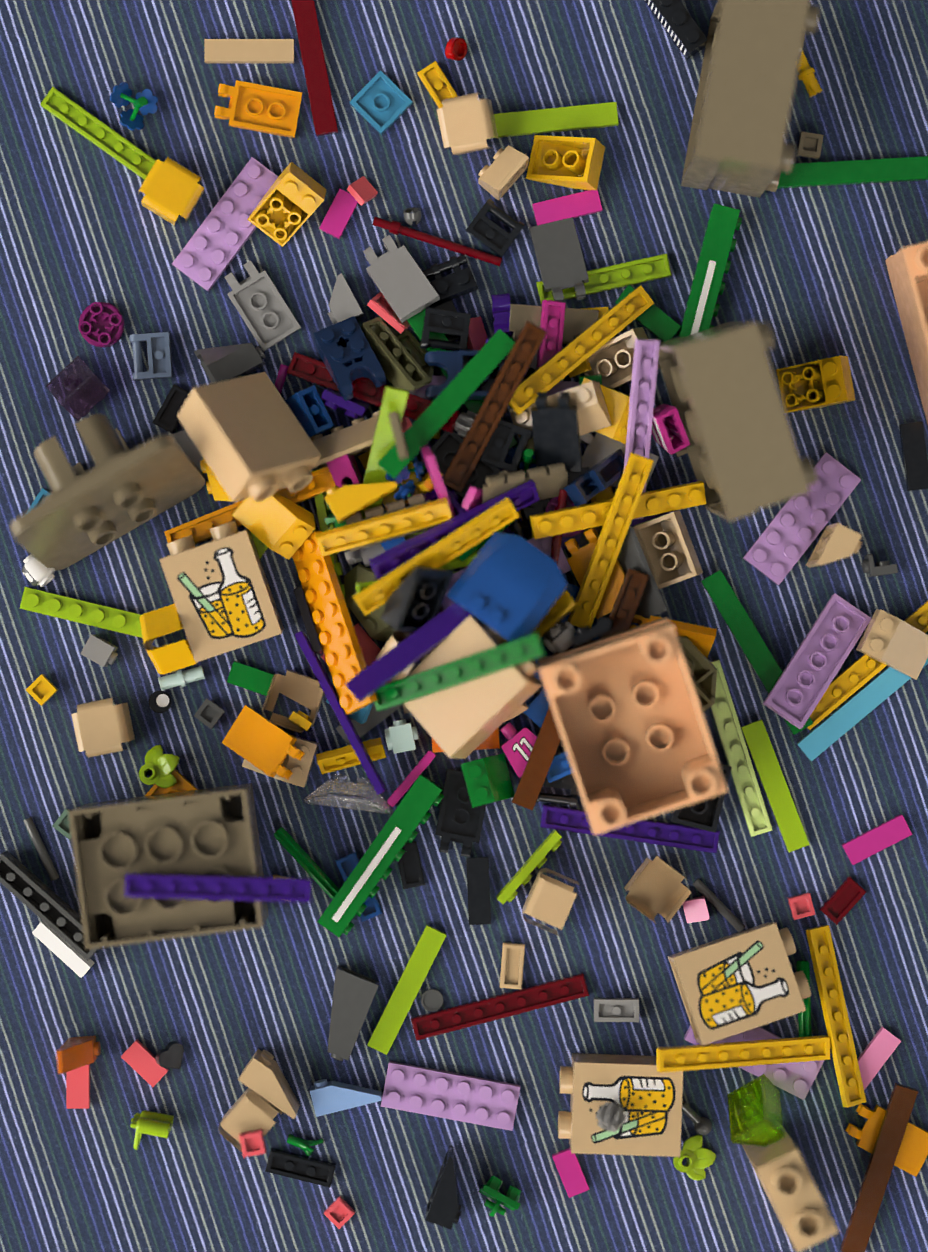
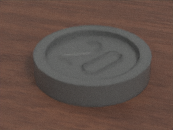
[421,989,443,1012]

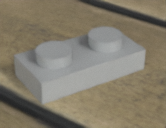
[594,998,639,1022]

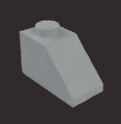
[327,273,364,325]

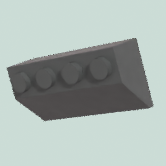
[618,527,667,618]

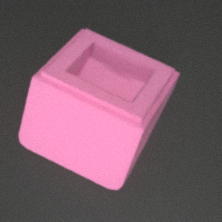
[682,896,710,923]

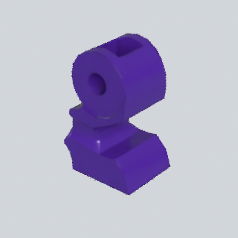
[491,293,513,337]

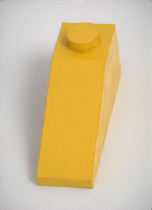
[324,482,398,524]

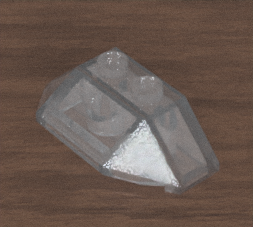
[303,774,394,815]

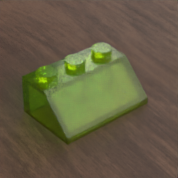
[727,1074,785,1147]

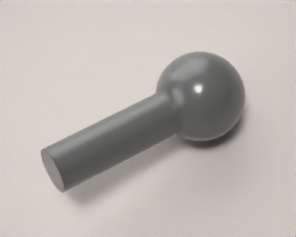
[682,1101,712,1135]

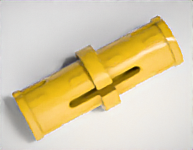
[797,50,823,97]

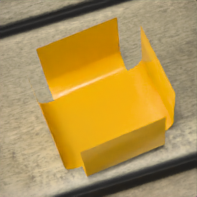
[139,157,204,225]
[140,604,198,674]

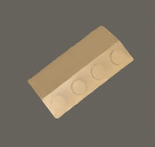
[509,381,612,452]
[310,410,380,470]

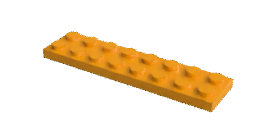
[292,531,377,715]

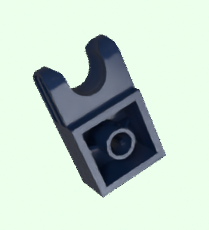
[313,316,386,401]
[425,350,504,400]

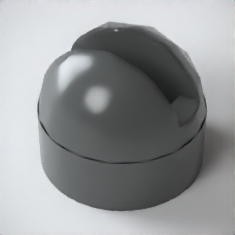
[403,207,422,225]

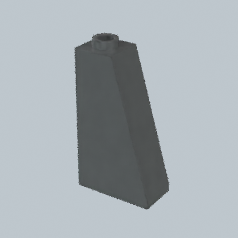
[327,965,379,1061]

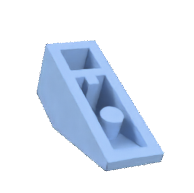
[310,1079,382,1117]

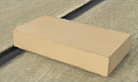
[499,942,525,989]

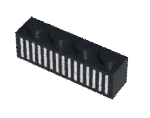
[644,0,708,60]

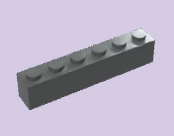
[0,851,99,960]

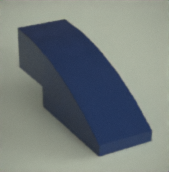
[564,449,625,506]

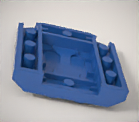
[446,532,568,642]

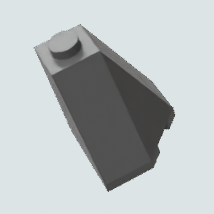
[194,343,266,383]

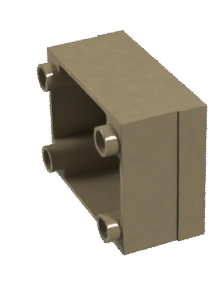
[681,0,820,198]
[658,321,817,522]
[68,783,269,949]

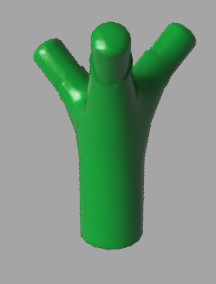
[287,1134,324,1156]

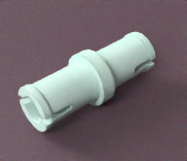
[158,665,205,691]

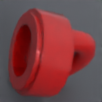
[445,37,467,61]

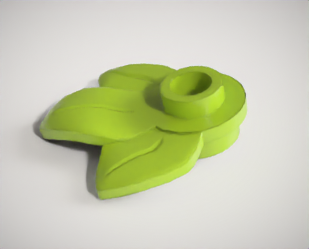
[139,745,180,788]
[673,1135,716,1181]

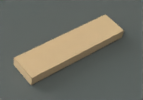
[204,39,294,63]

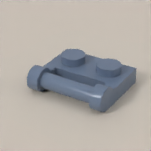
[129,332,173,381]

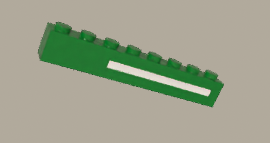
[678,203,742,337]
[317,774,444,937]

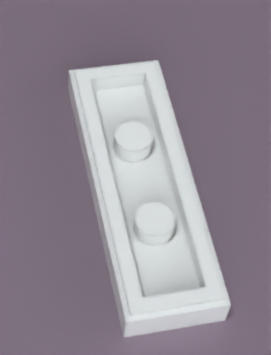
[32,920,94,978]

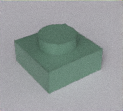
[52,808,72,840]

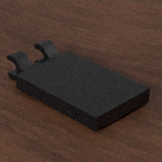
[531,391,582,472]
[435,769,486,857]

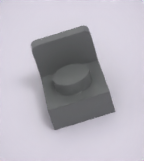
[862,554,898,577]

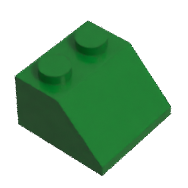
[461,753,515,808]

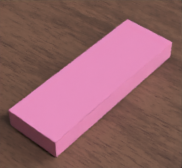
[858,1027,901,1090]

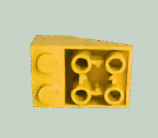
[247,161,326,247]
[776,355,856,413]

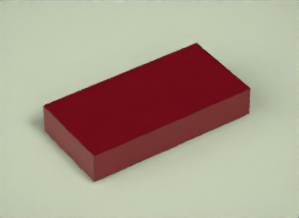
[819,876,866,925]

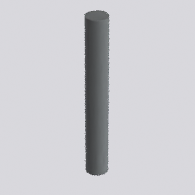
[23,817,59,881]
[692,878,745,932]

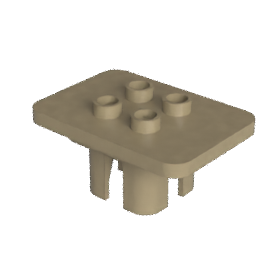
[10,414,205,571]

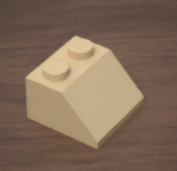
[478,145,529,201]

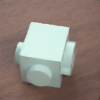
[384,719,419,754]

